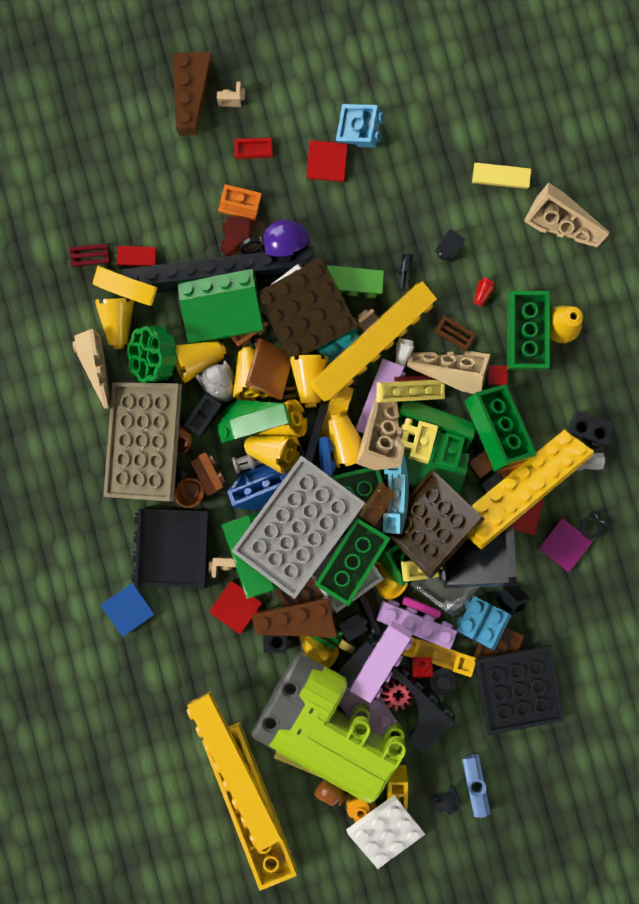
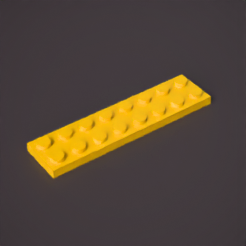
[469,429,594,549]

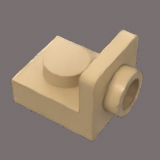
[217,82,245,107]
[357,309,378,332]
[209,557,236,578]

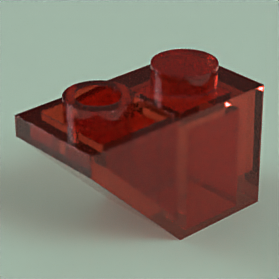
[221,216,251,257]

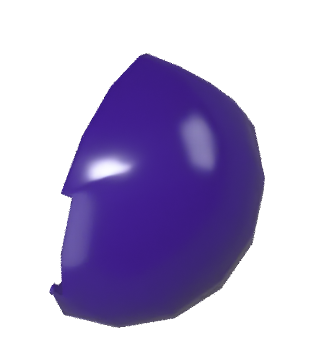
[264,219,310,256]

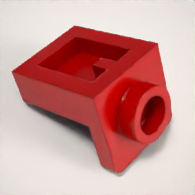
[411,657,433,677]

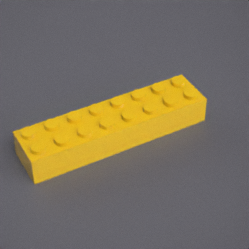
[202,722,297,891]

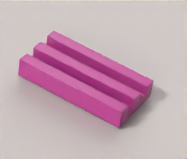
[401,596,441,619]

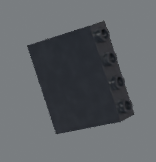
[132,509,210,589]
[438,523,517,588]

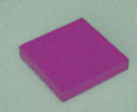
[538,518,592,572]

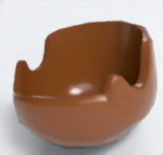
[177,424,193,454]
[174,477,205,508]
[314,780,345,807]

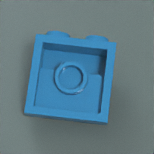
[336,104,384,148]
[456,596,511,650]

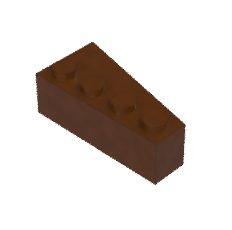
[173,51,213,136]
[251,595,339,637]

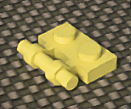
[401,418,438,464]

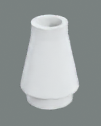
[395,338,415,367]

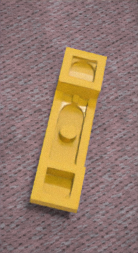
[92,266,157,306]
[401,636,477,677]

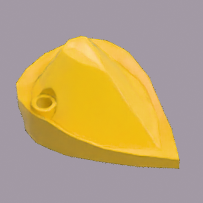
[374,562,408,600]
[299,636,339,668]

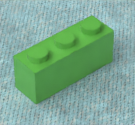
[327,265,384,299]

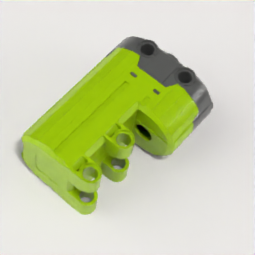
[250,652,406,803]

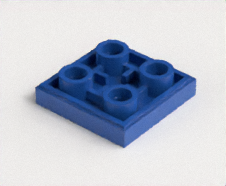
[316,437,336,476]
[101,582,155,637]

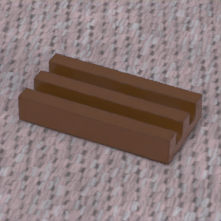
[434,315,477,351]

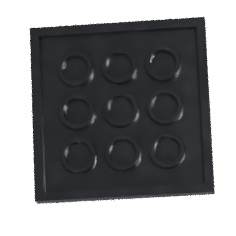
[474,644,564,735]

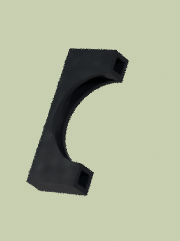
[337,636,455,754]

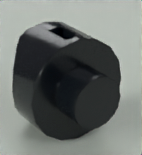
[429,667,456,695]
[430,784,460,815]

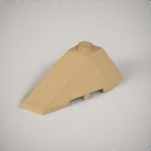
[524,183,609,247]
[73,329,111,410]
[407,351,490,394]
[356,392,404,470]

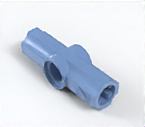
[462,754,491,818]

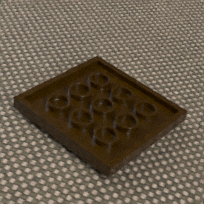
[257,257,358,360]
[381,469,485,579]

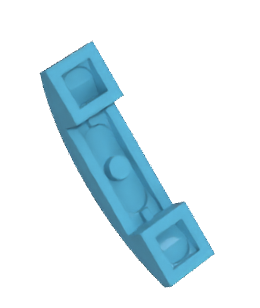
[383,455,409,534]

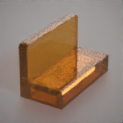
[358,482,396,526]

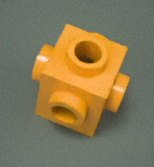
[346,794,376,823]

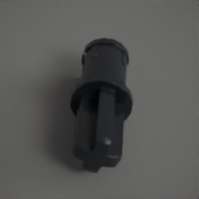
[398,253,413,292]

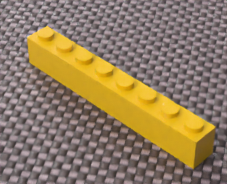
[309,281,437,401]
[187,691,282,851]

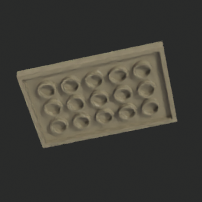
[103,383,182,502]

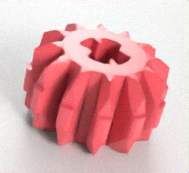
[381,678,414,711]

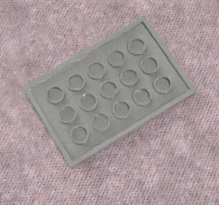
[232,456,365,599]

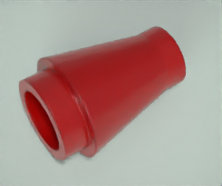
[473,277,496,307]

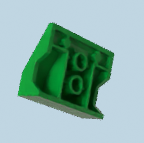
[178,269,264,344]

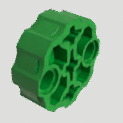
[127,326,177,383]

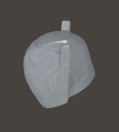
[196,361,235,403]

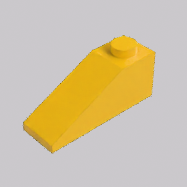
[319,387,354,441]
[387,765,408,810]

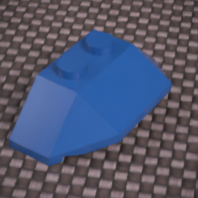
[227,464,290,511]

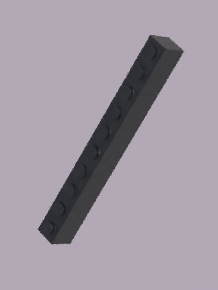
[123,246,315,293]

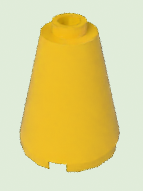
[95,298,134,349]
[550,305,583,343]
[175,341,226,383]
[233,347,269,401]
[290,355,329,408]
[256,400,307,438]
[328,412,362,468]
[244,436,300,475]

